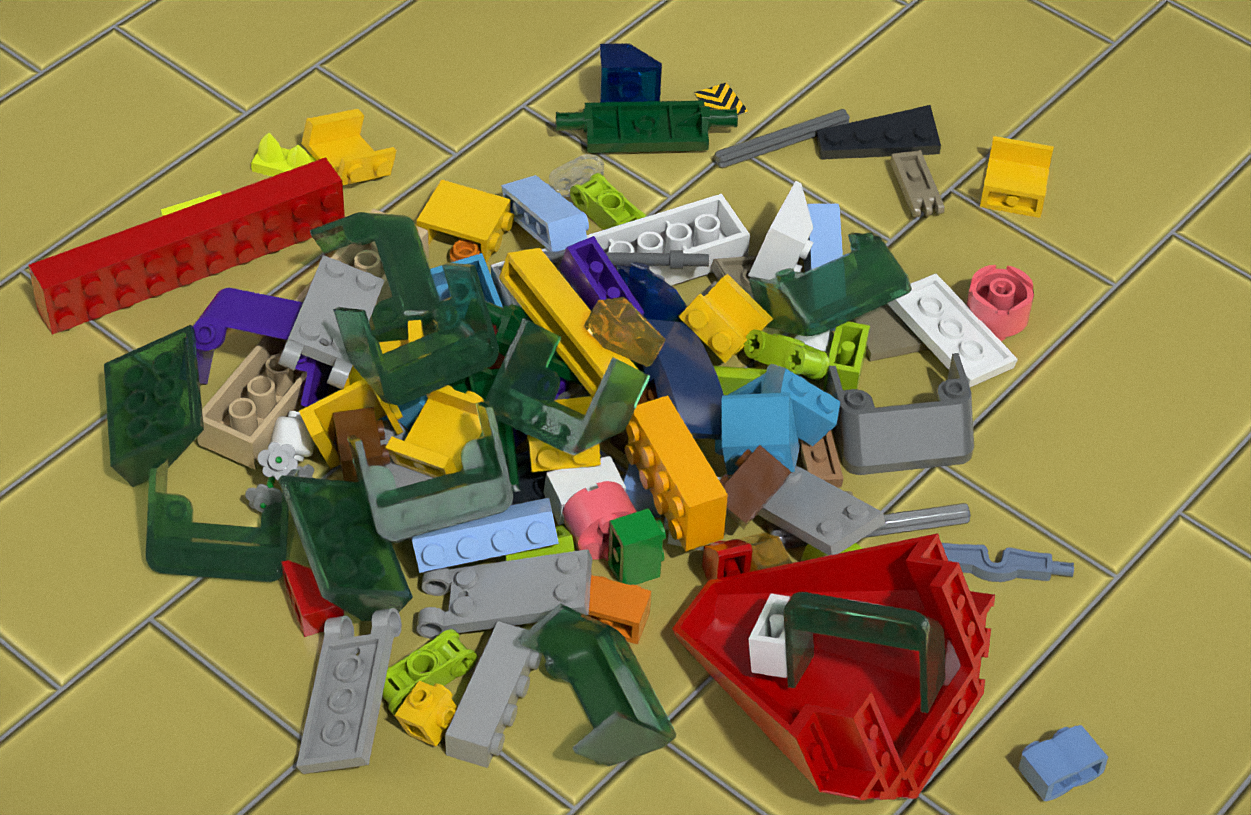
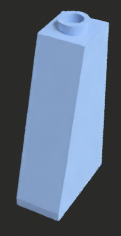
[803,204,846,331]

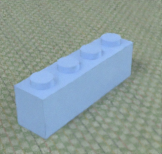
[501,175,589,252]
[411,498,559,573]

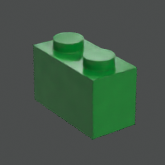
[608,508,666,585]

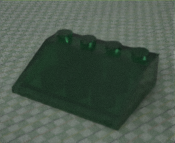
[104,324,204,487]
[278,475,413,621]

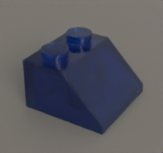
[599,43,662,102]
[617,262,688,323]

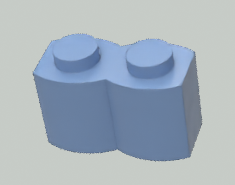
[1018,725,1108,801]

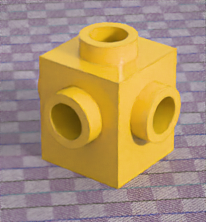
[394,681,458,747]

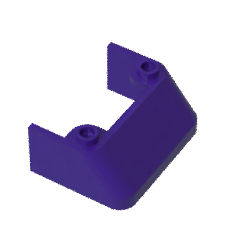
[182,288,333,407]

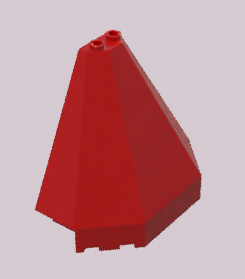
[672,533,995,800]

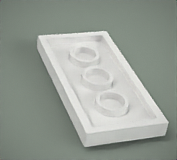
[885,274,1018,387]

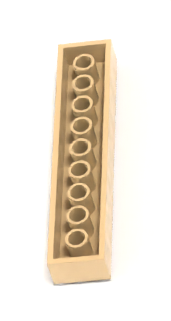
[195,208,429,470]

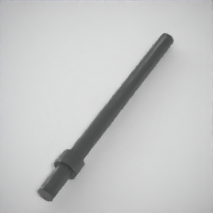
[515,250,709,270]

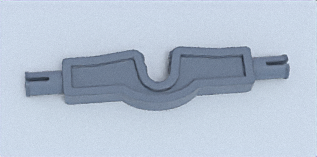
[942,543,1074,582]

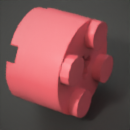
[966,265,1034,341]
[563,481,637,562]

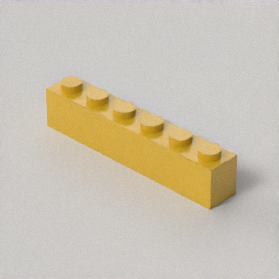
[499,248,643,408]

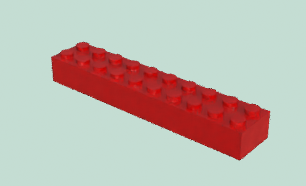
[28,157,346,335]

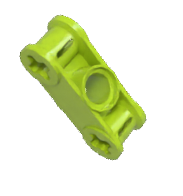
[570,173,647,230]
[744,329,829,380]
[382,629,478,715]

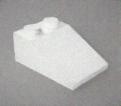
[748,181,814,292]

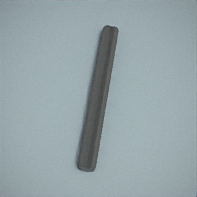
[715,109,850,168]

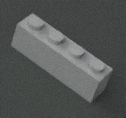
[445,621,543,768]

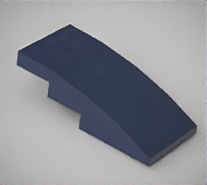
[634,318,724,440]

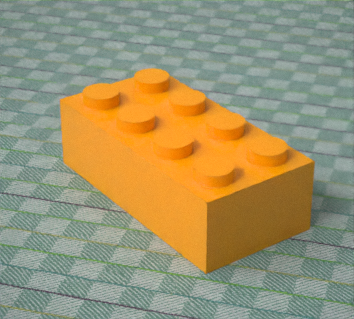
[625,395,728,552]

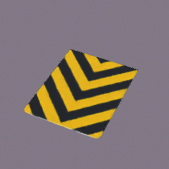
[694,82,748,115]

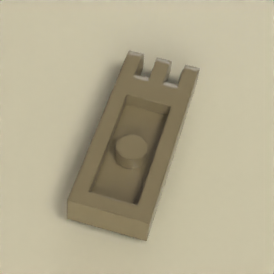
[891,150,944,217]

